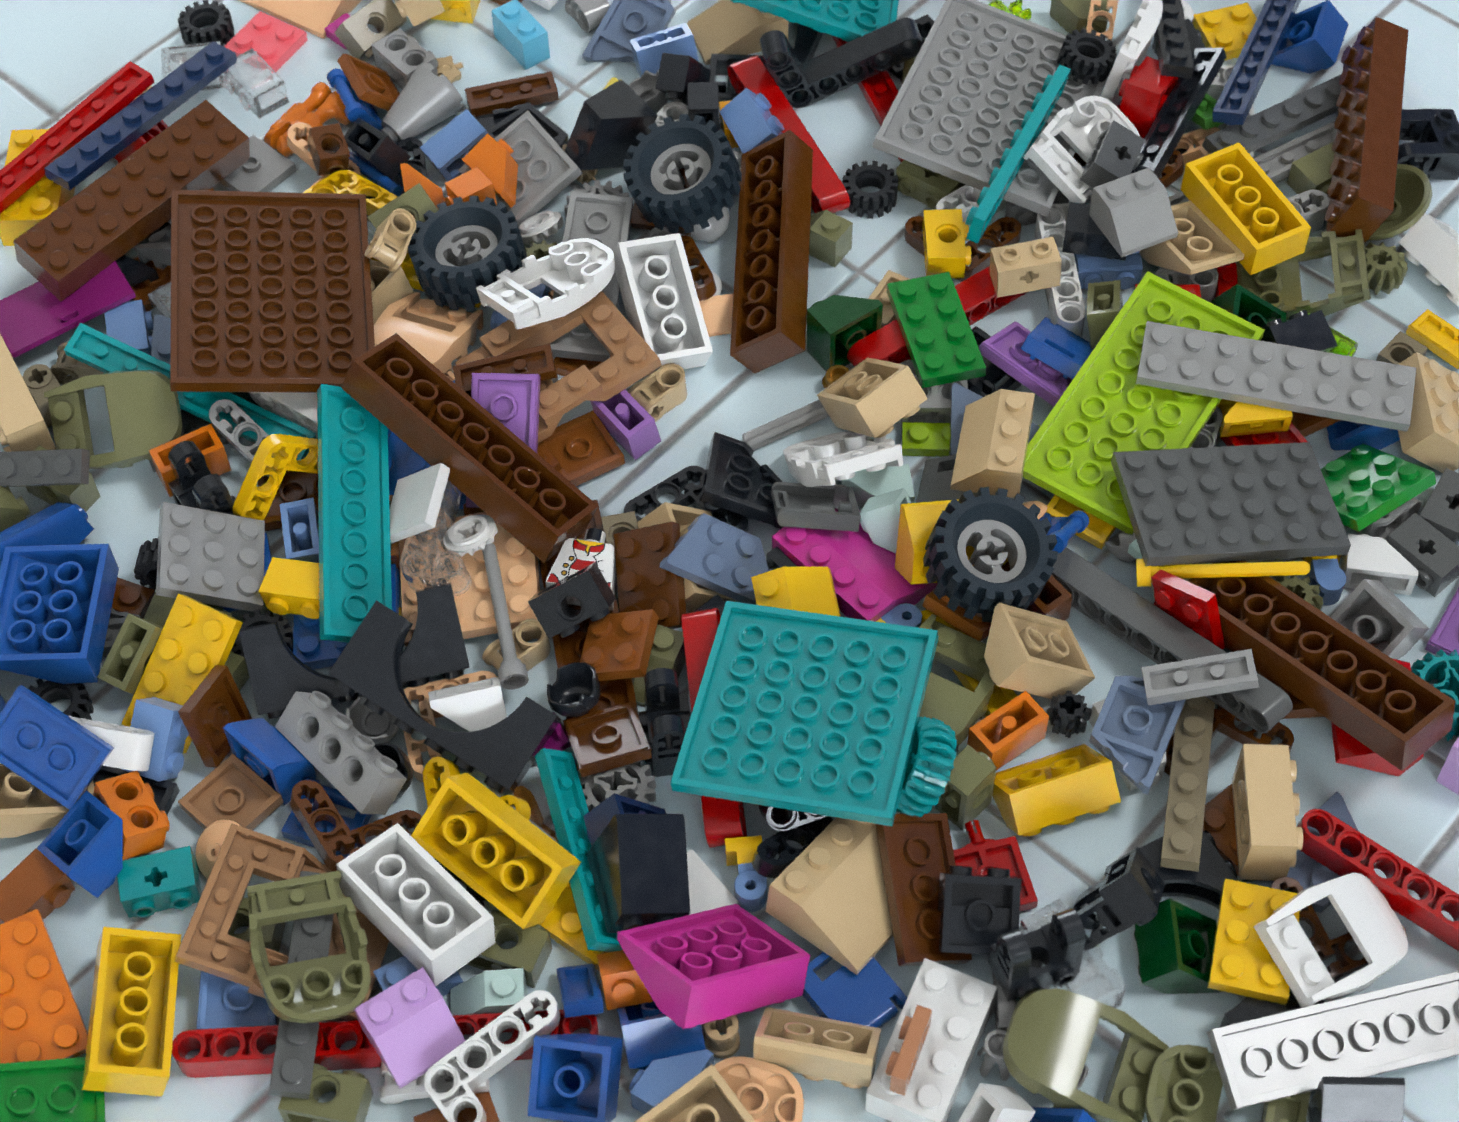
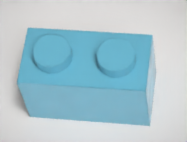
[491,0,550,70]

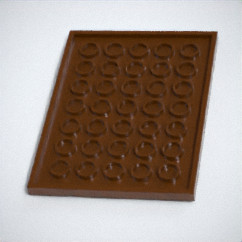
[170,190,375,393]

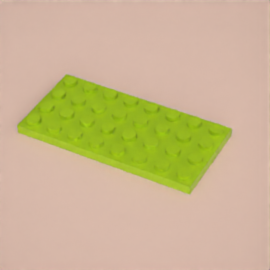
[1023,271,1265,535]

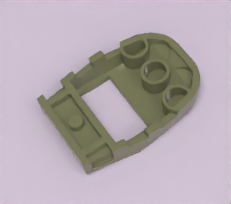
[1236,229,1371,320]
[44,370,182,469]
[919,614,996,746]
[247,871,371,1023]
[1003,988,1169,1122]
[1145,1044,1311,1122]

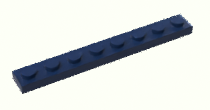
[1212,0,1301,125]
[44,41,237,191]

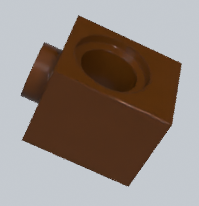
[307,123,350,176]

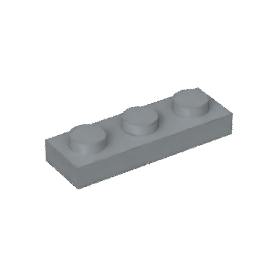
[1141,649,1259,706]

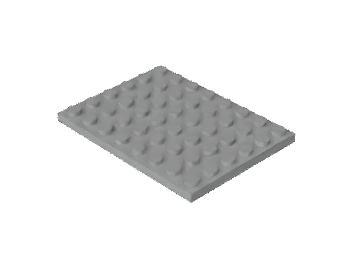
[872,0,1117,217]

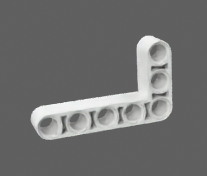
[1035,202,1091,337]

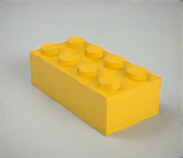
[0,129,75,246]
[1180,142,1311,276]
[411,772,581,930]
[82,926,181,1096]

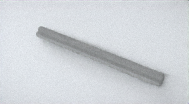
[742,360,917,451]

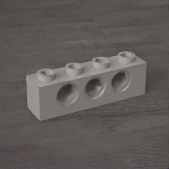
[275,691,407,815]

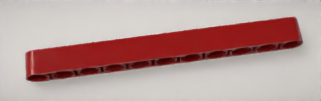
[172,1009,599,1078]

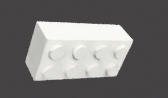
[614,233,713,376]
[336,823,495,986]
[865,958,997,1122]

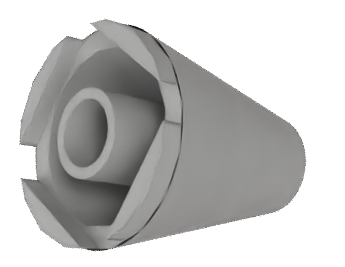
[381,62,464,143]

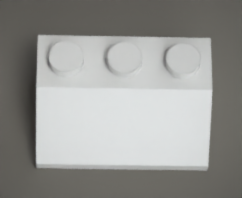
[1399,213,1459,306]

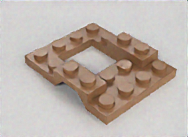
[455,291,662,443]
[175,823,390,1021]

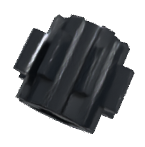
[1046,691,1092,738]

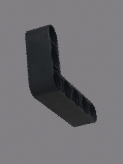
[759,18,923,108]

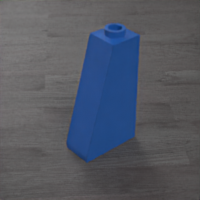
[0,502,94,567]

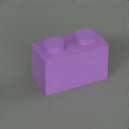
[590,389,661,460]

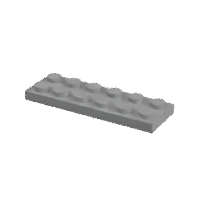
[550,191,633,362]

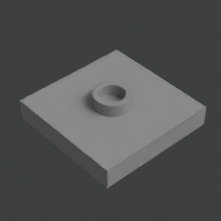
[220,135,297,192]

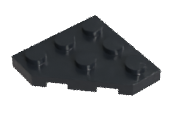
[700,432,783,529]

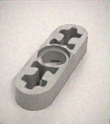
[209,399,269,477]

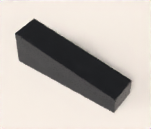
[793,24,823,64]

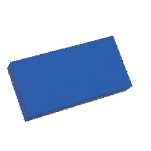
[556,964,604,1018]

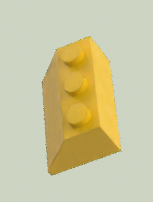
[895,499,1008,585]
[751,566,841,617]
[992,744,1121,837]

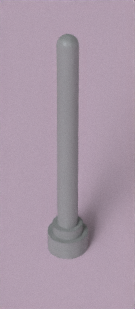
[482,543,529,690]

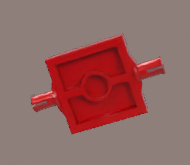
[953,820,1038,912]

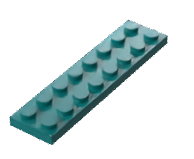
[317,384,392,642]

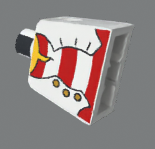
[546,528,616,611]

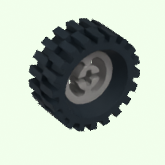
[623,114,742,233]
[408,196,527,311]
[923,487,1058,622]

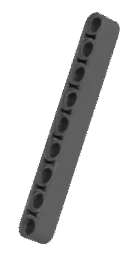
[1052,547,1293,733]

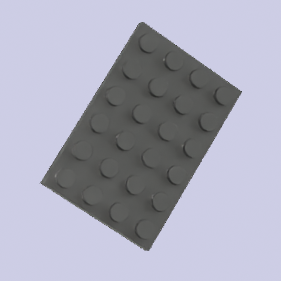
[1111,442,1351,567]

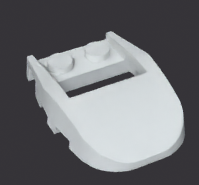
[1100,0,1163,107]
[1024,95,1140,204]
[476,238,615,330]
[783,431,904,487]
[1254,873,1408,1008]

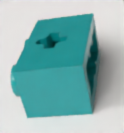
[117,846,202,918]

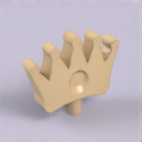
[436,56,463,83]

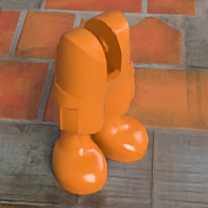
[264,82,352,157]

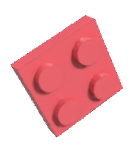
[224,11,308,76]

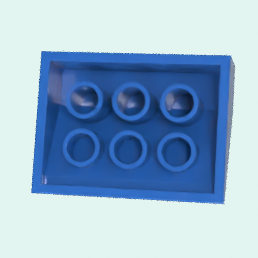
[0,544,119,684]

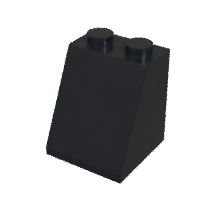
[564,80,658,171]
[586,814,690,934]

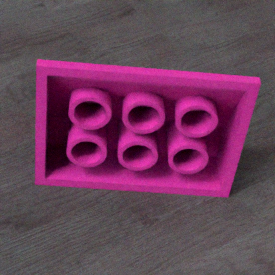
[772,508,938,622]
[617,904,810,1029]

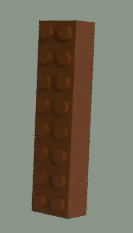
[1325,17,1408,243]
[14,100,250,302]
[730,130,813,373]
[341,333,598,563]
[1188,561,1456,771]

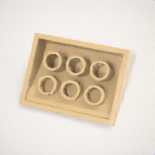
[766,817,893,975]

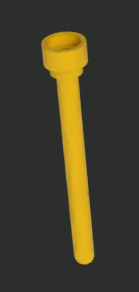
[1136,558,1310,587]

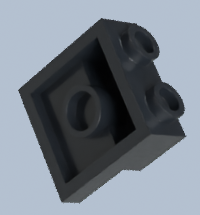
[938,866,1021,954]

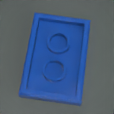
[0,685,114,810]

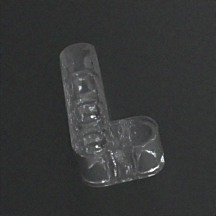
[399,466,472,596]

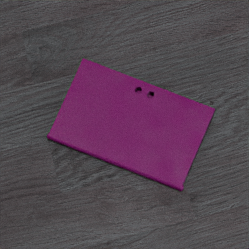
[0,261,136,358]

